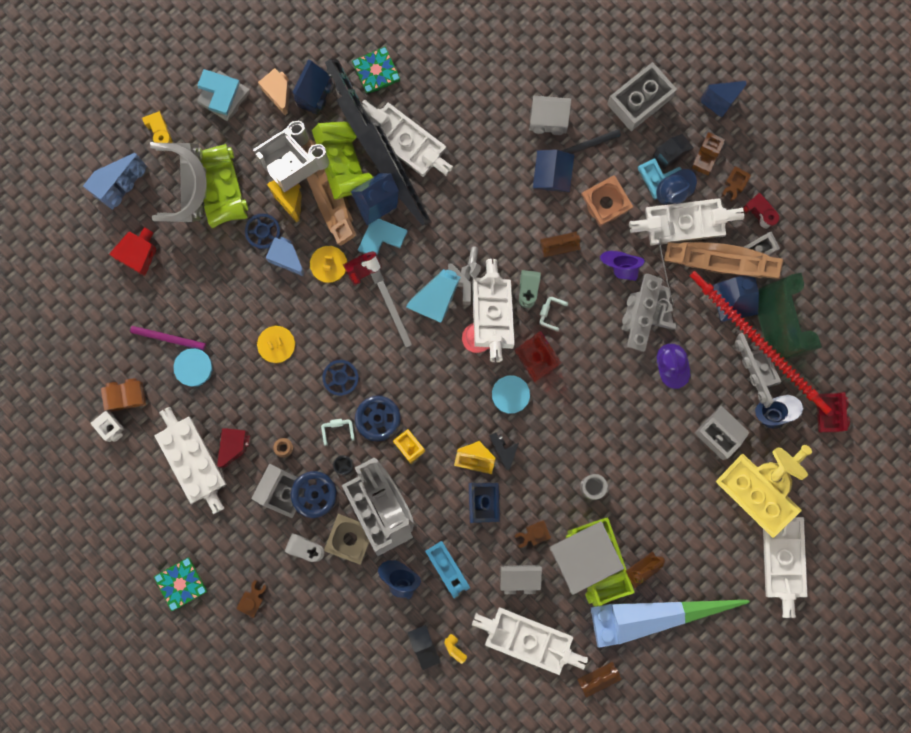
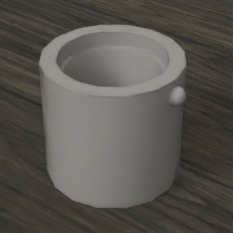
[580,474,608,500]

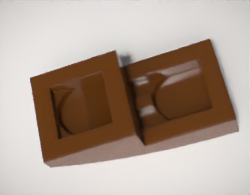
[691,132,725,176]

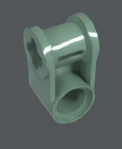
[519,270,541,308]

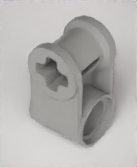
[284,533,325,562]

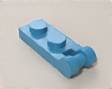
[425,541,470,598]

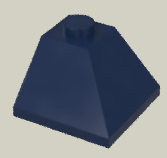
[712,276,759,322]

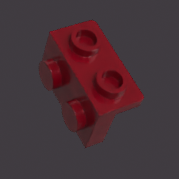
[817,392,850,433]

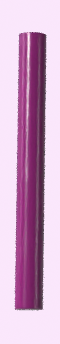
[130,326,206,351]

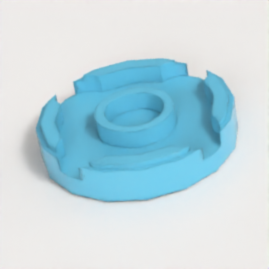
[174,348,213,387]
[492,376,530,414]

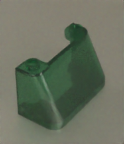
[758,272,822,360]

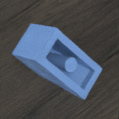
[266,237,305,276]

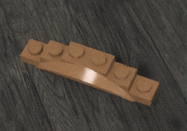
[301,140,357,246]
[664,242,784,279]

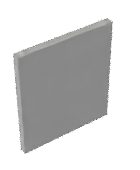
[550,522,624,595]

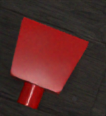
[109,227,156,276]

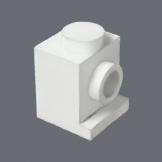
[91,411,125,442]

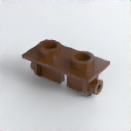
[540,231,581,258]
[626,551,665,588]
[577,662,621,698]

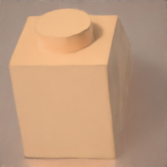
[258,69,290,115]

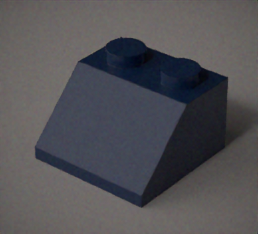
[292,59,334,115]
[350,173,399,225]

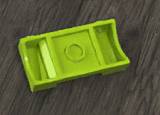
[312,122,373,200]
[200,144,249,228]
[566,517,635,606]

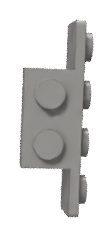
[622,274,662,352]
[735,333,781,408]

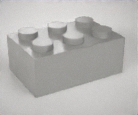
[607,62,677,131]

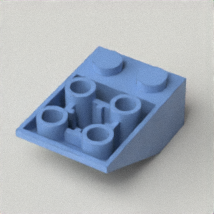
[83,153,147,210]

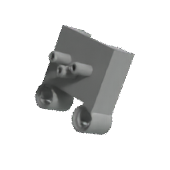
[254,121,329,192]

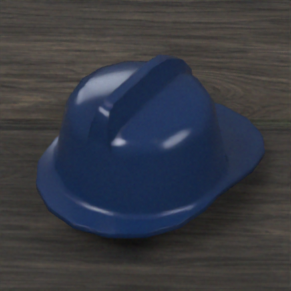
[656,169,697,205]
[755,395,803,429]
[378,560,421,599]

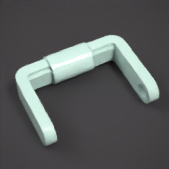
[539,297,568,332]
[321,419,355,446]

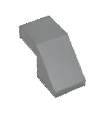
[448,264,471,305]

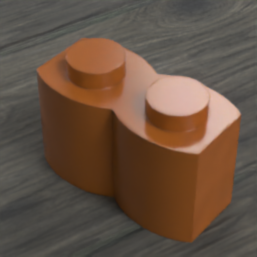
[101,378,146,412]

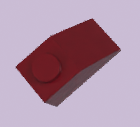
[217,428,251,468]

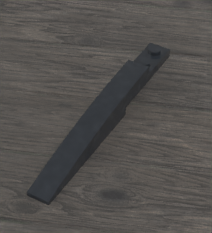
[325,58,431,226]

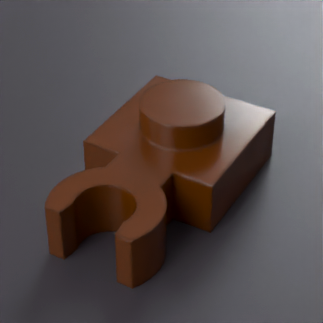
[721,166,751,202]
[514,520,551,548]
[236,580,267,618]

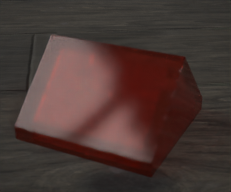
[514,331,562,382]

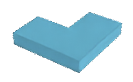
[197,69,240,115]
[638,158,681,200]
[358,219,408,254]

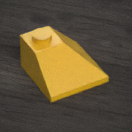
[267,180,302,223]

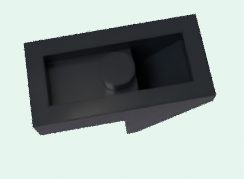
[489,432,519,471]
[408,625,441,670]

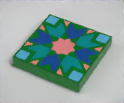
[352,46,400,95]
[154,557,208,612]

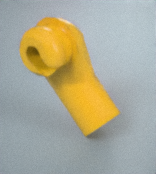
[444,634,467,664]

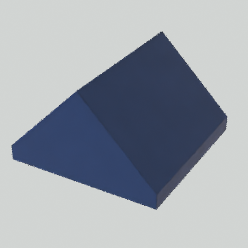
[700,81,747,118]
[533,150,574,193]
[468,483,500,523]

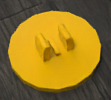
[310,246,347,283]
[257,326,295,363]

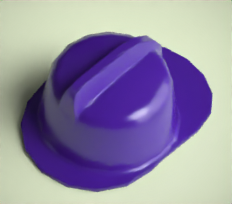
[600,251,645,281]
[657,344,690,389]

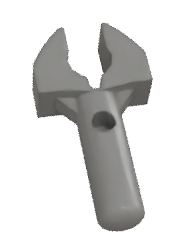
[461,246,481,280]

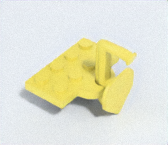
[716,445,812,538]

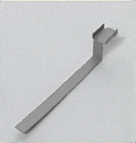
[658,221,675,306]
[371,270,412,347]

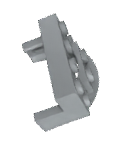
[150,142,207,222]
[342,458,414,556]

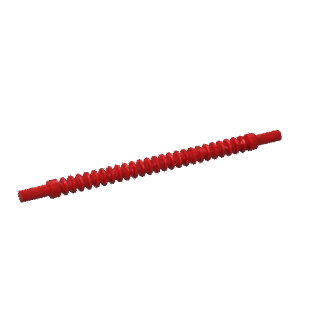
[689,271,832,414]

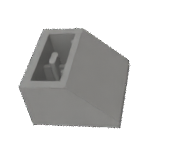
[695,406,749,460]

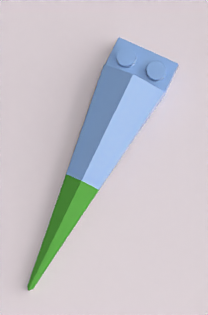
[590,600,750,647]

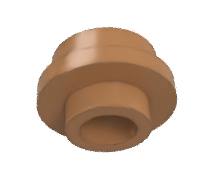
[274,438,293,458]

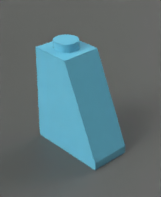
[406,269,461,323]

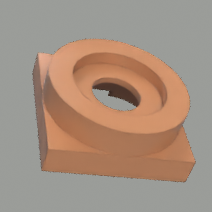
[581,175,633,226]

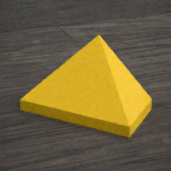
[393,429,425,464]
[454,441,495,474]

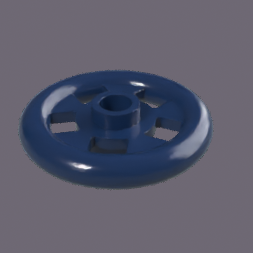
[355,396,401,442]
[291,471,337,518]

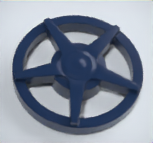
[245,213,280,249]
[322,360,359,396]

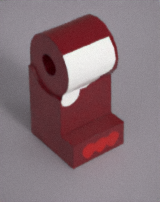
[742,192,779,229]
[343,251,382,286]

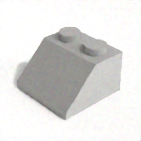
[529,96,571,135]
[251,464,310,518]
[500,565,542,594]

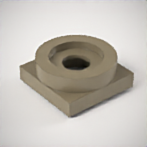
[324,514,370,565]

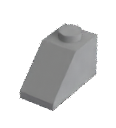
[744,232,780,257]

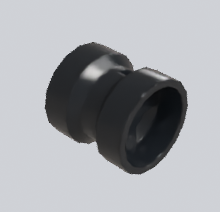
[333,455,354,475]

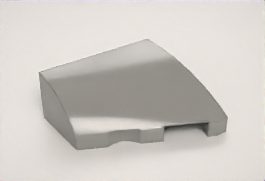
[652,285,676,330]

